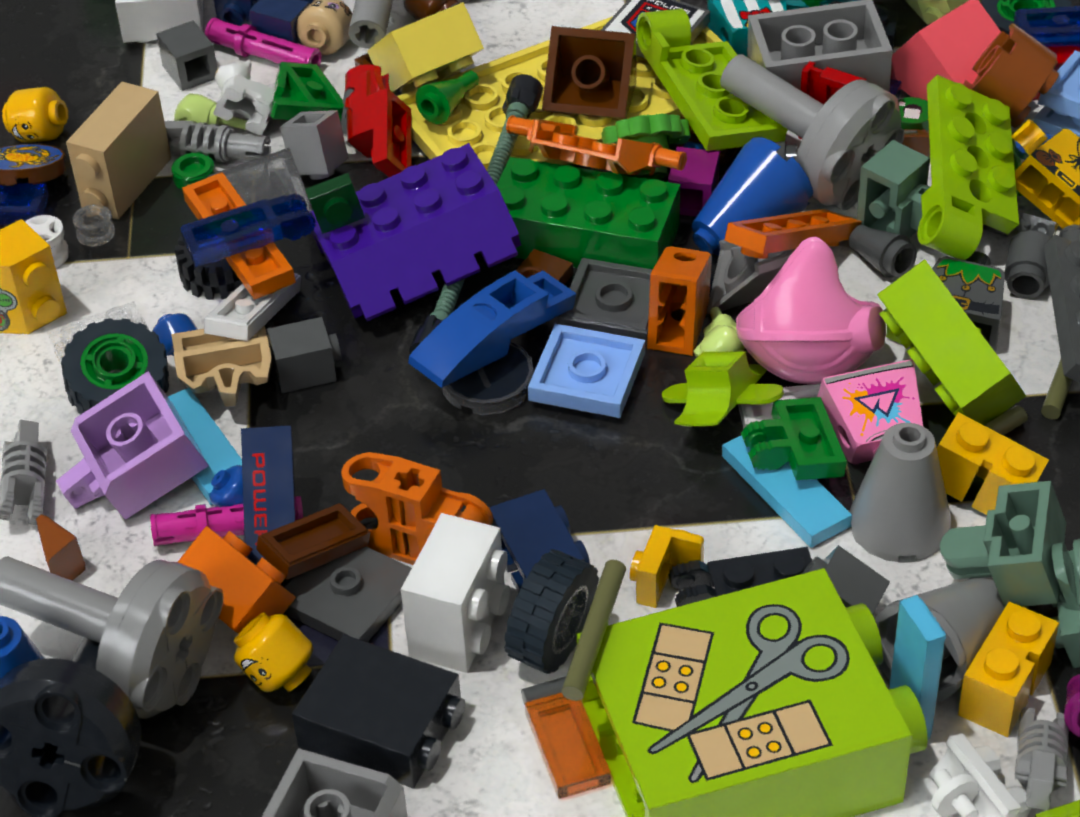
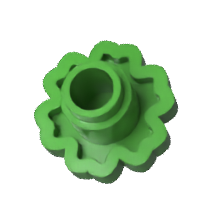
[601,114,691,180]

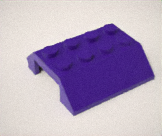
[305,143,521,322]

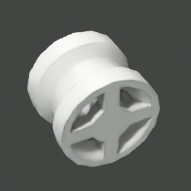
[25,215,69,268]

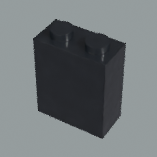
[292,634,465,789]

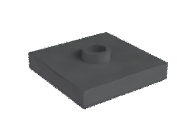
[283,546,412,642]

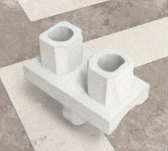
[929,733,1031,817]

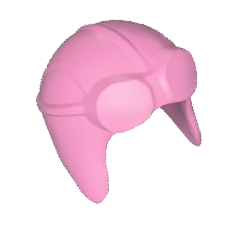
[736,237,886,385]

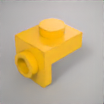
[629,525,704,608]

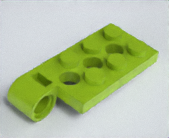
[636,9,788,151]
[917,75,1019,260]

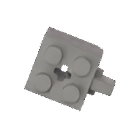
[262,748,408,817]

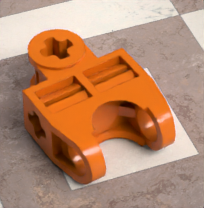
[341,452,493,565]

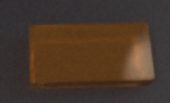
[525,692,611,799]

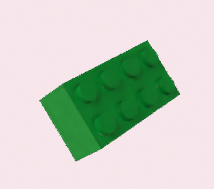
[497,157,680,269]

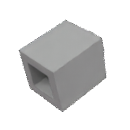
[280,110,349,180]

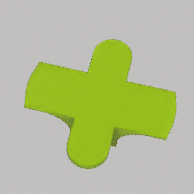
[662,352,784,426]

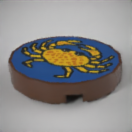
[0,144,66,186]

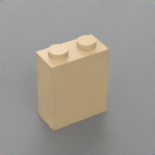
[66,82,172,220]

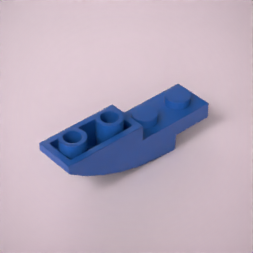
[408,270,577,388]

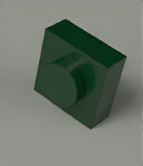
[305,173,365,234]

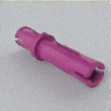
[205,17,322,66]
[150,496,303,547]

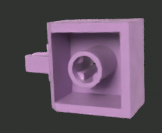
[56,371,209,520]

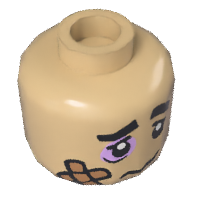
[296,0,352,56]

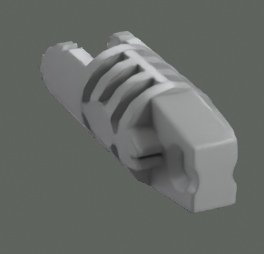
[0,419,47,525]
[1015,707,1069,810]

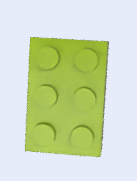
[877,259,1026,425]

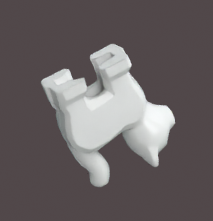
[214,60,275,135]

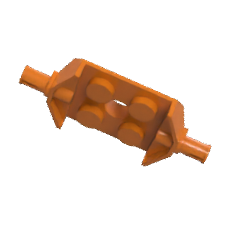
[506,115,687,176]

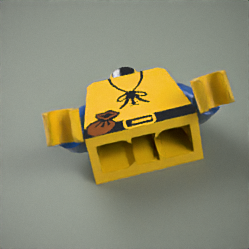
[1011,119,1080,229]

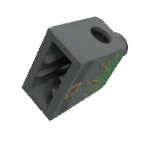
[932,251,1005,352]

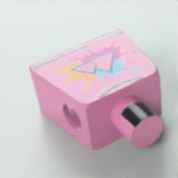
[817,359,923,464]

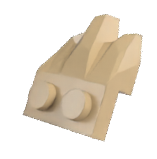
[171,325,272,407]

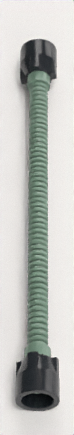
[409,74,543,354]

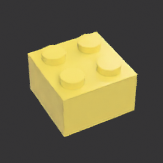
[367,2,484,94]

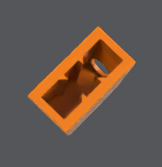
[647,246,712,356]

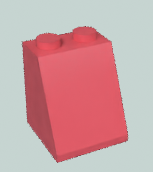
[890,0,1001,101]

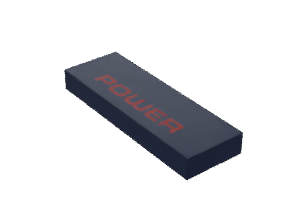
[241,425,296,564]

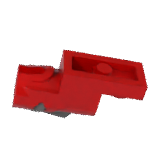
[341,64,412,177]

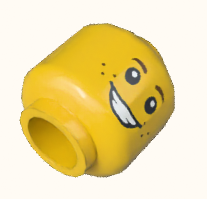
[2,87,68,143]
[233,612,313,692]

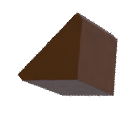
[542,26,637,119]

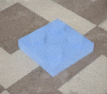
[528,323,645,418]

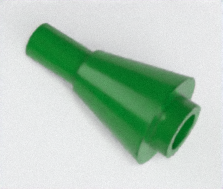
[416,71,479,124]

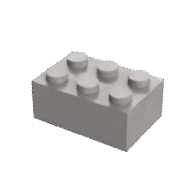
[747,0,893,91]

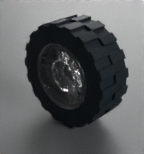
[504,549,599,674]

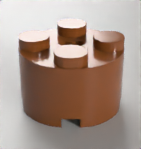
[963,23,1059,128]

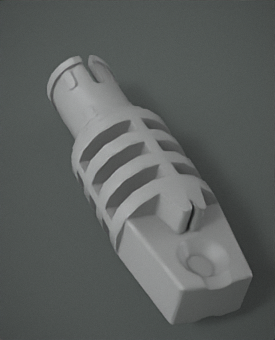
[164,121,271,164]

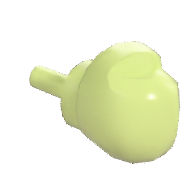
[174,94,248,130]
[693,307,744,358]

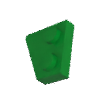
[271,62,344,123]

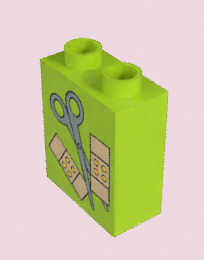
[577,568,928,817]

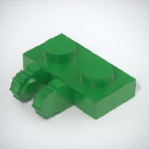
[741,397,847,480]

